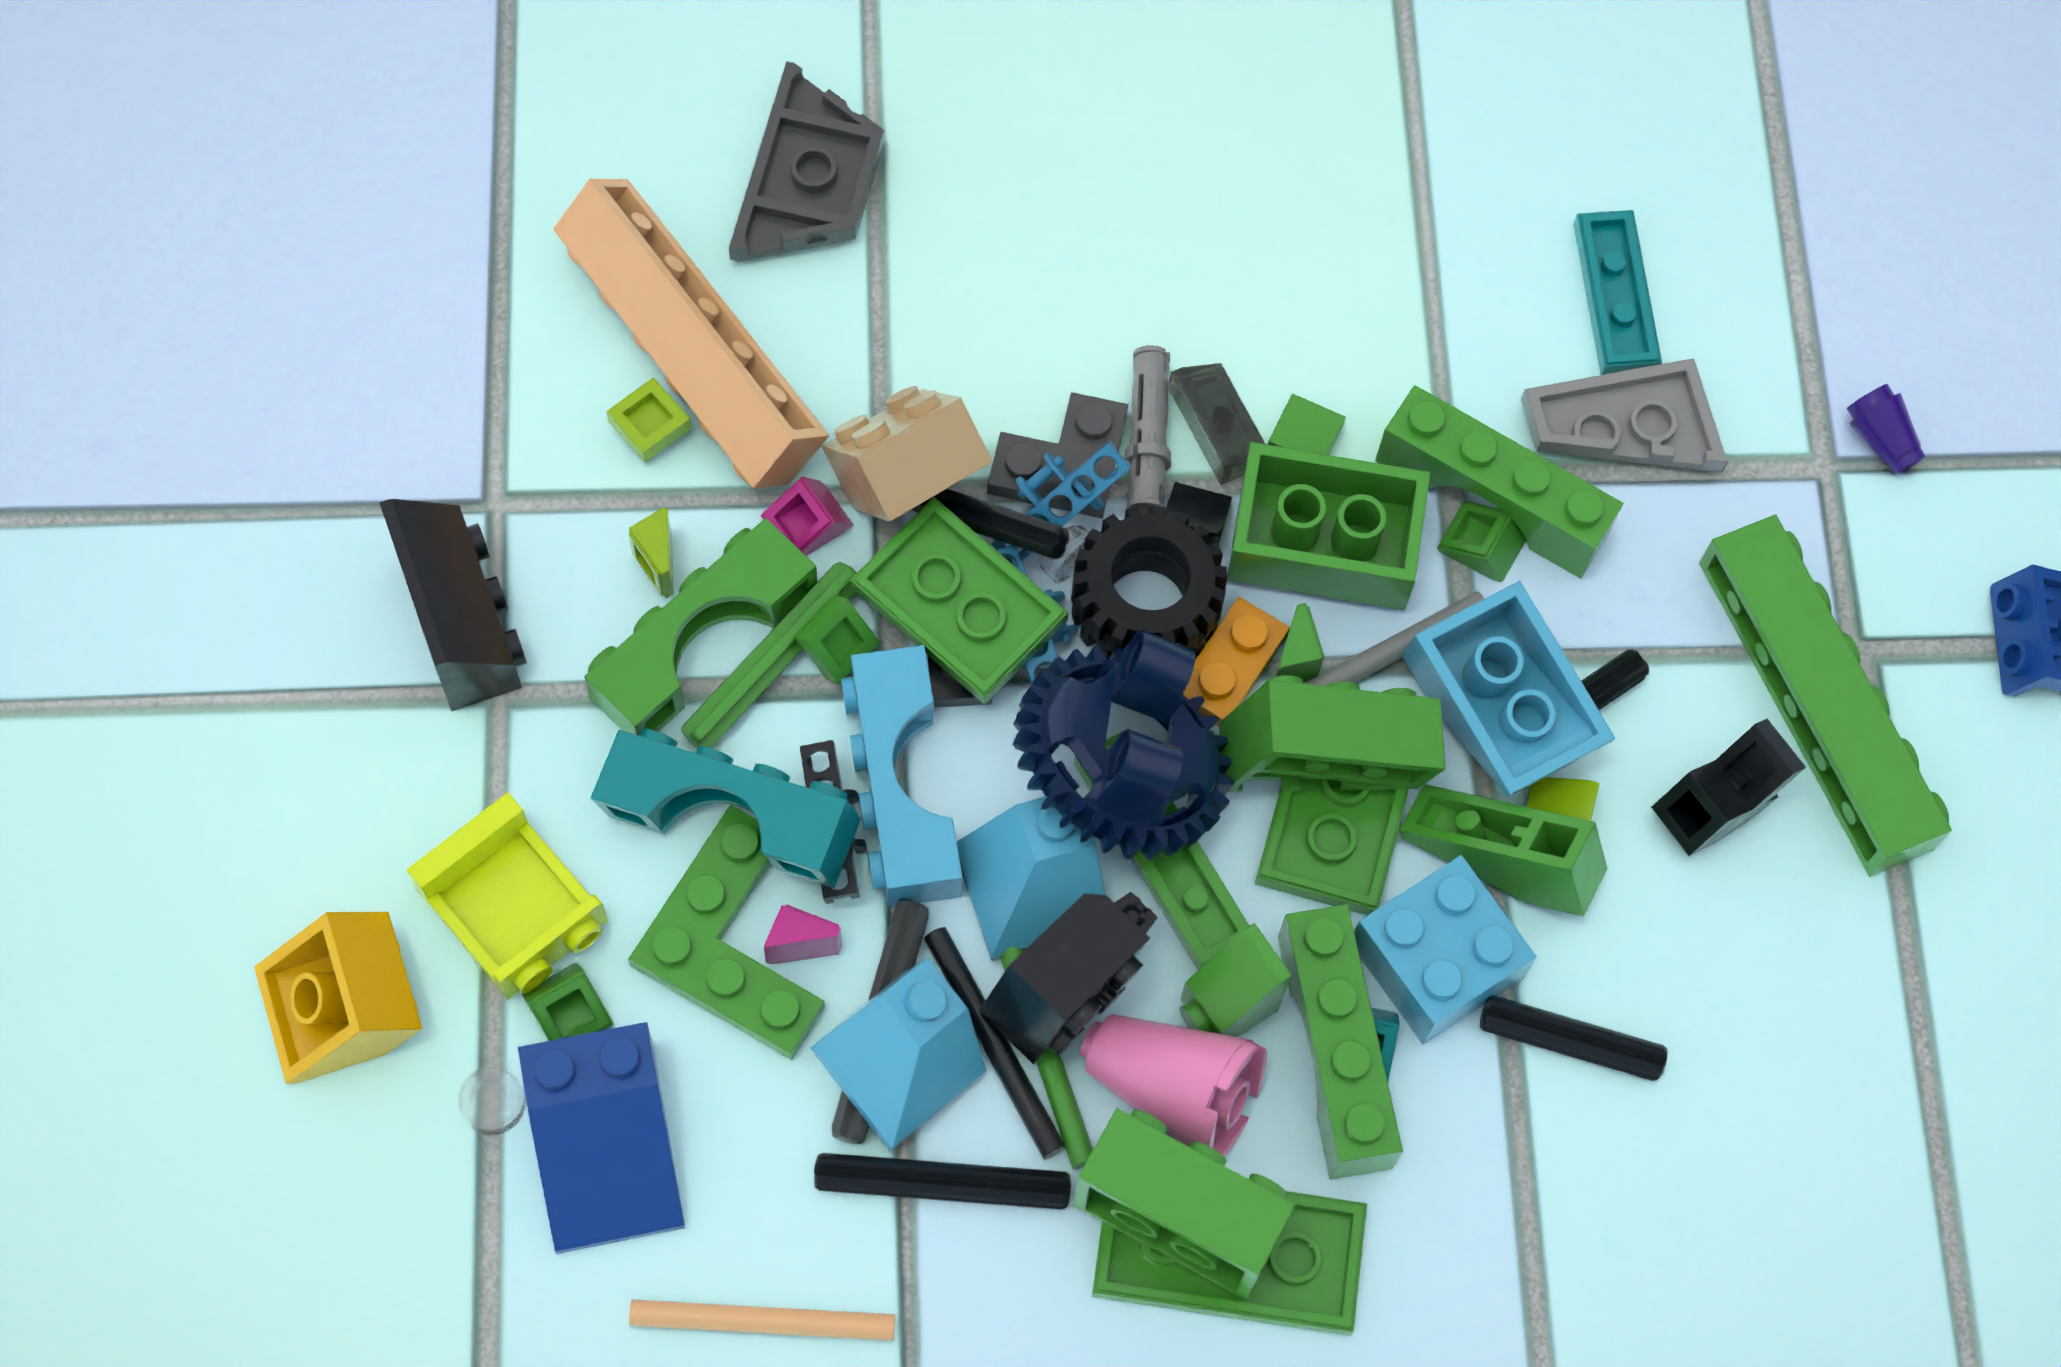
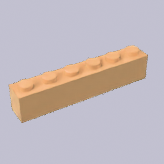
[553,178,830,489]

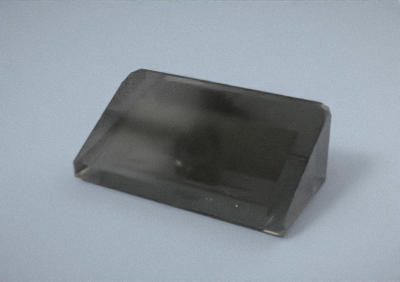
[1168,363,1265,485]

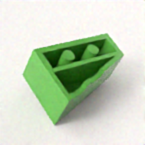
[1219,675,1446,792]

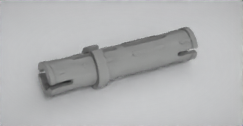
[1124,345,1171,515]

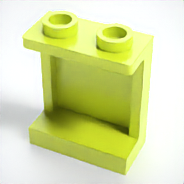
[406,792,608,1000]

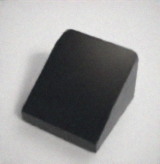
[1164,482,1232,546]

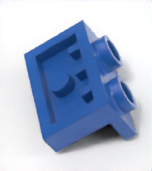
[1990,564,2061,697]

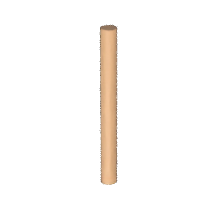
[629,1299,895,1341]

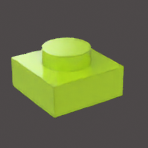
[606,377,692,463]

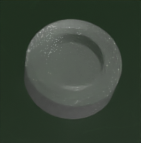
[1040,524,1089,584]
[458,1067,526,1135]

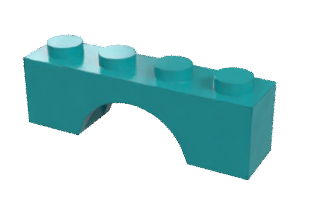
[590,729,861,888]

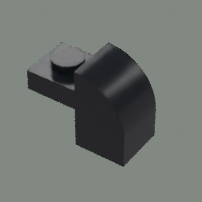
[1651,719,1806,856]

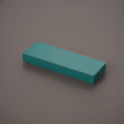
[1573,210,1662,375]

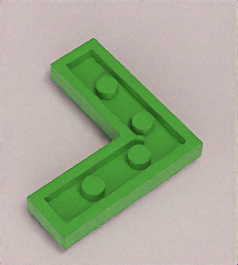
[628,804,825,1061]

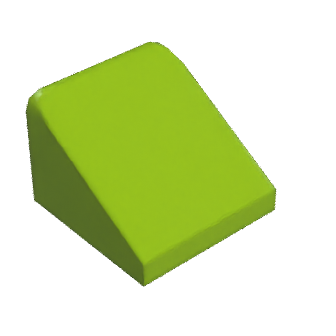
[628,507,674,598]
[1526,777,1600,821]

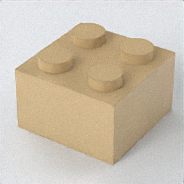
[821,386,993,522]

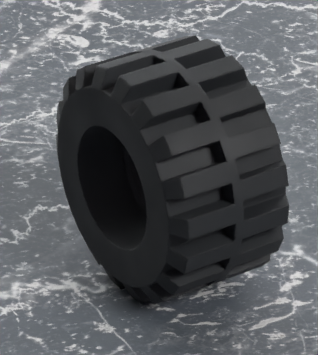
[1071,506,1227,659]

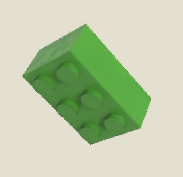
[1227,442,1430,610]
[1073,1108,1296,1301]

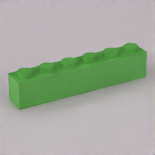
[1699,514,1952,877]

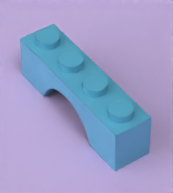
[841,645,963,908]

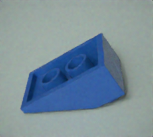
[518,1022,685,1254]

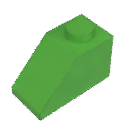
[1179,923,1292,1037]

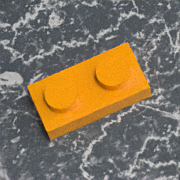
[1183,596,1290,727]

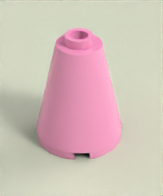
[1080,1014,1267,1157]

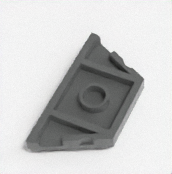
[729,61,884,262]

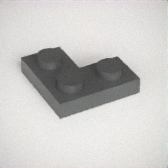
[987,392,1129,519]

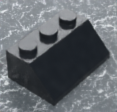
[379,499,527,712]

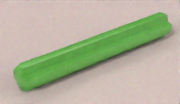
[681,561,857,749]

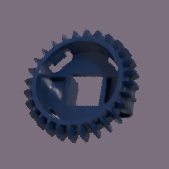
[1012,630,1234,861]

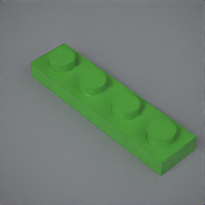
[1074,728,1249,970]

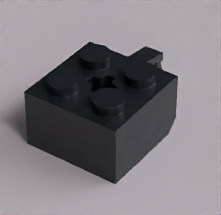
[979,892,1158,1065]

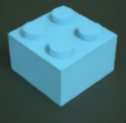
[1354,855,1537,1045]

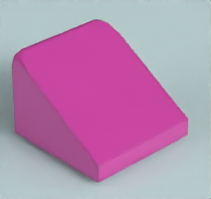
[760,476,853,556]
[764,904,842,964]

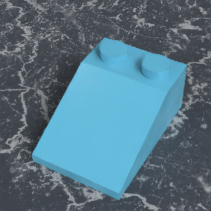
[1402,580,1616,798]

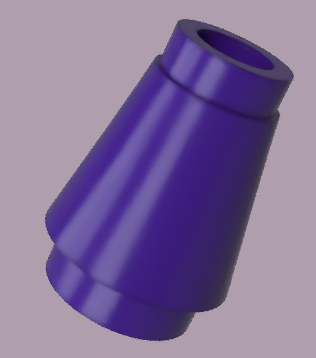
[1846,383,1926,475]

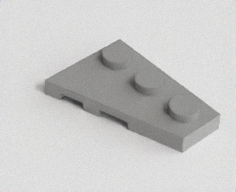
[1521,358,1728,472]

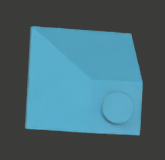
[957,790,1106,961]
[810,957,987,1150]

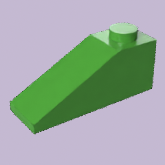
[1399,784,1608,917]

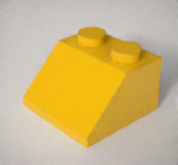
[254,912,423,1084]

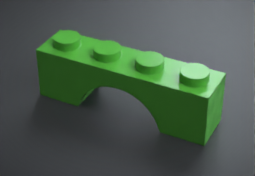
[1375,384,1624,579]
[584,518,817,736]
[1278,904,1403,1180]

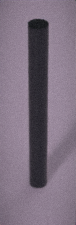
[924,927,1066,1160]

